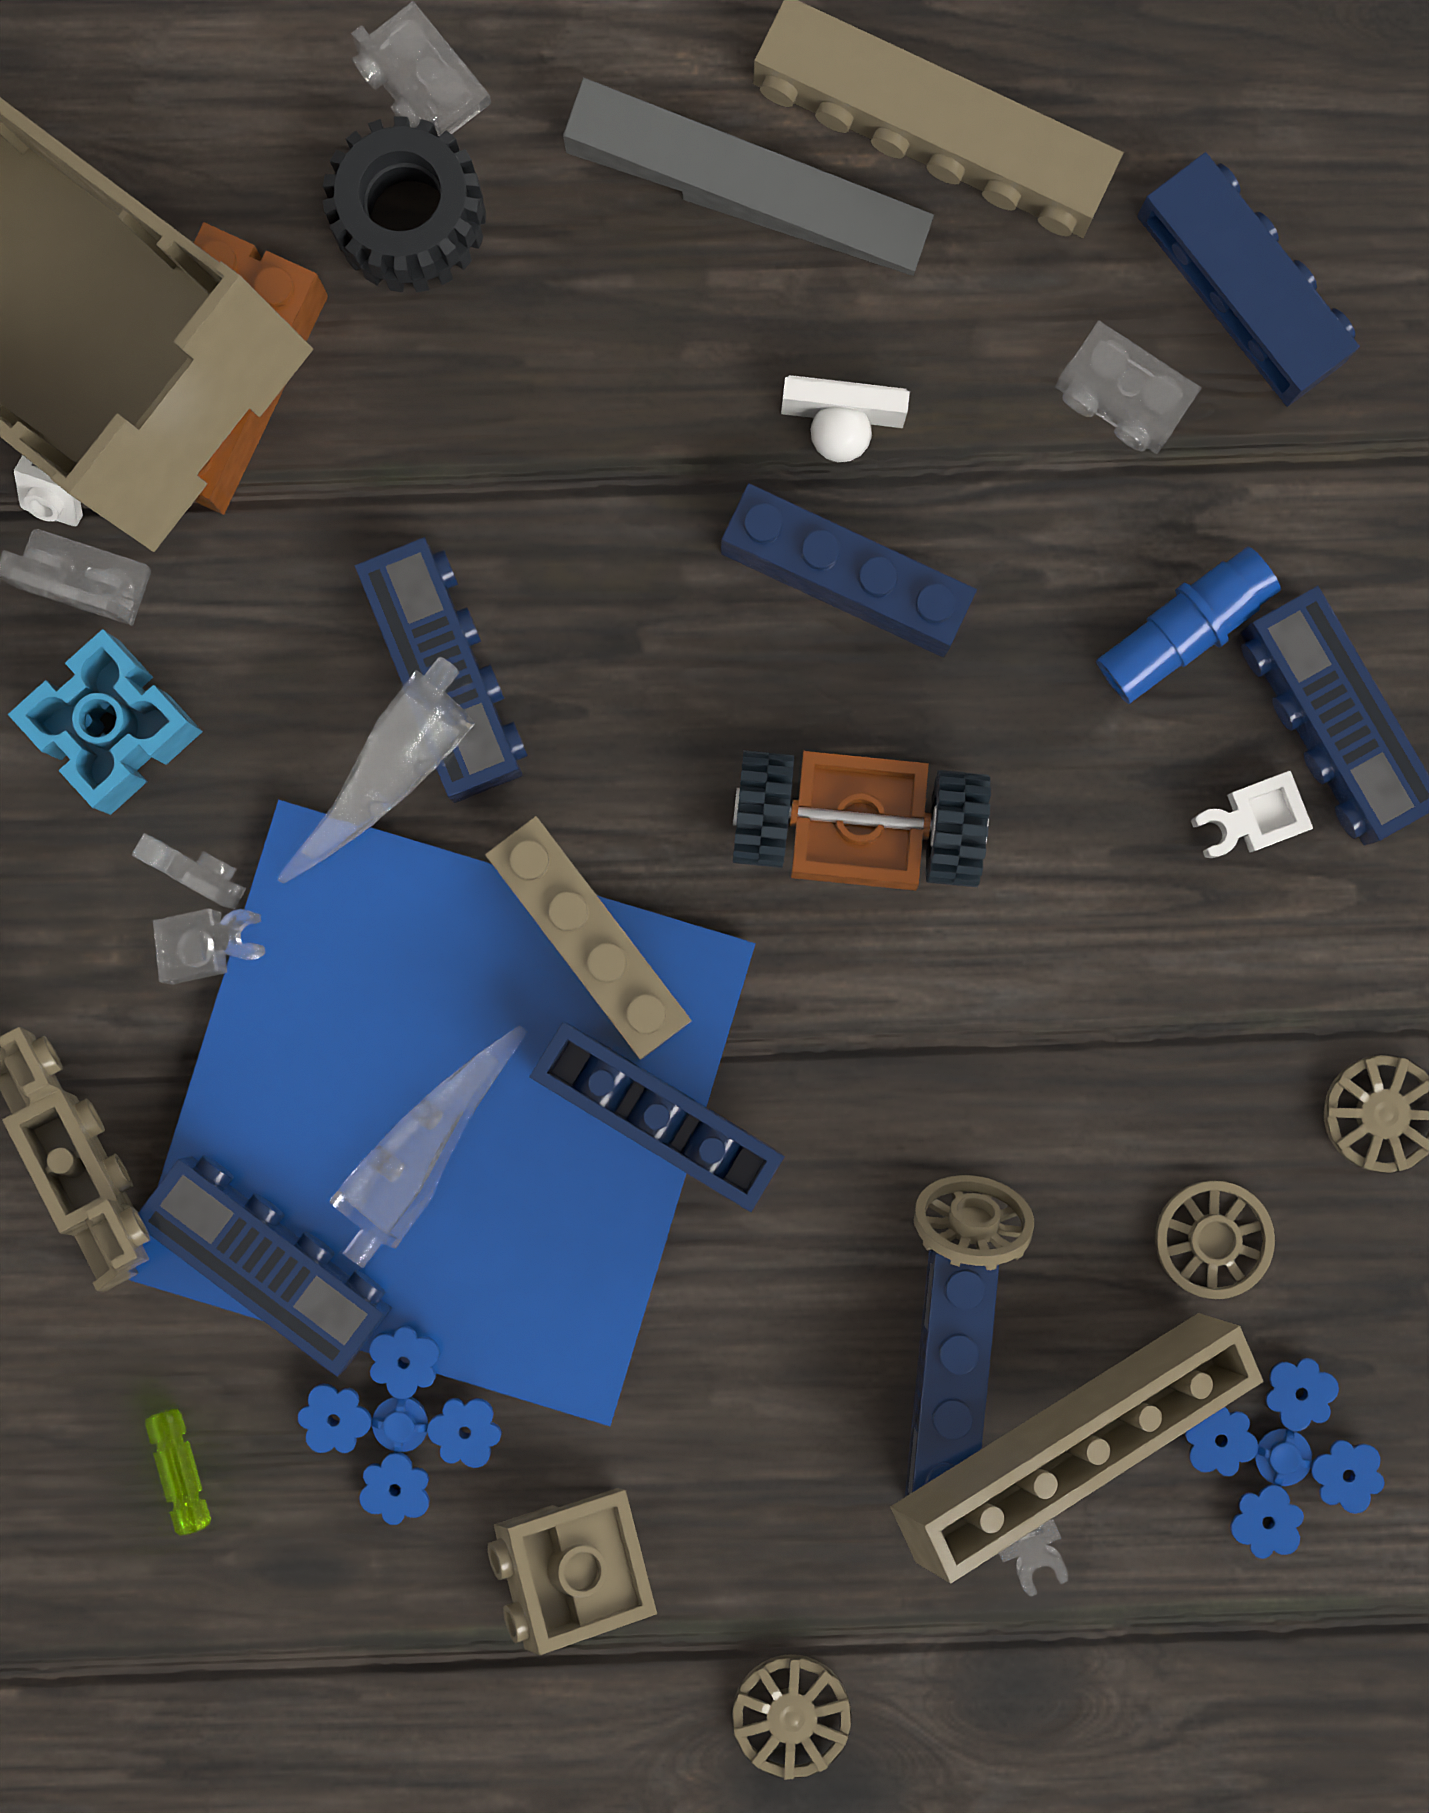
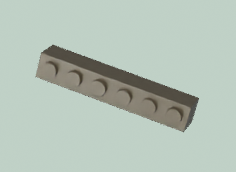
[753,0,1124,238]
[890,1313,1264,1584]

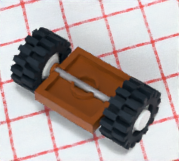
[732,750,991,891]

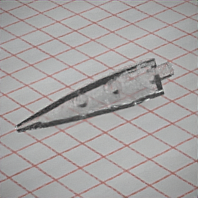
[277,657,475,883]
[329,1026,527,1268]

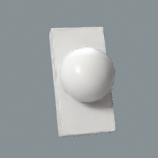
[781,375,910,463]

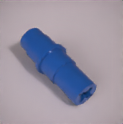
[1096,546,1281,704]

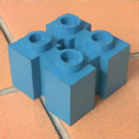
[8,629,203,815]

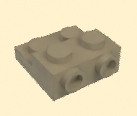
[488,1488,657,1655]

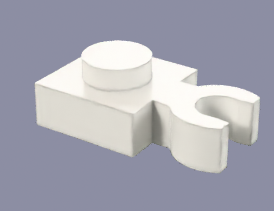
[1191,771,1313,858]

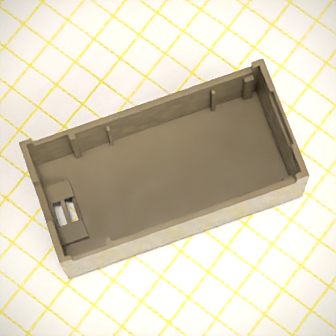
[0,97,313,552]

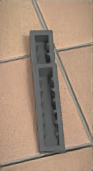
[563,77,934,276]

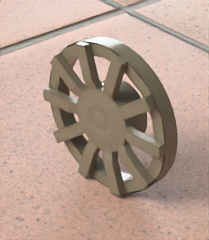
[1324,1055,1429,1173]
[913,1175,1034,1270]
[1155,1180,1275,1299]
[732,1655,851,1780]

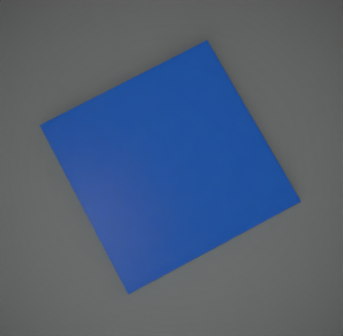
[129,800,756,1426]

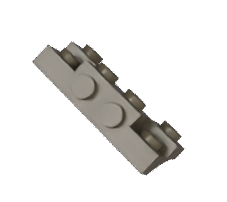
[0,1027,150,1292]

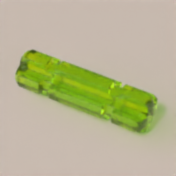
[145,1409,211,1535]

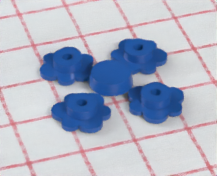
[298,1326,502,1525]
[1185,1358,1385,1559]

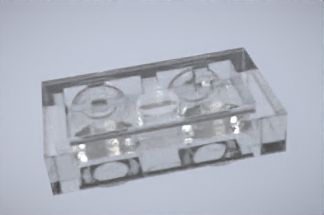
[351,1,491,136]
[1055,320,1201,454]
[0,529,151,626]

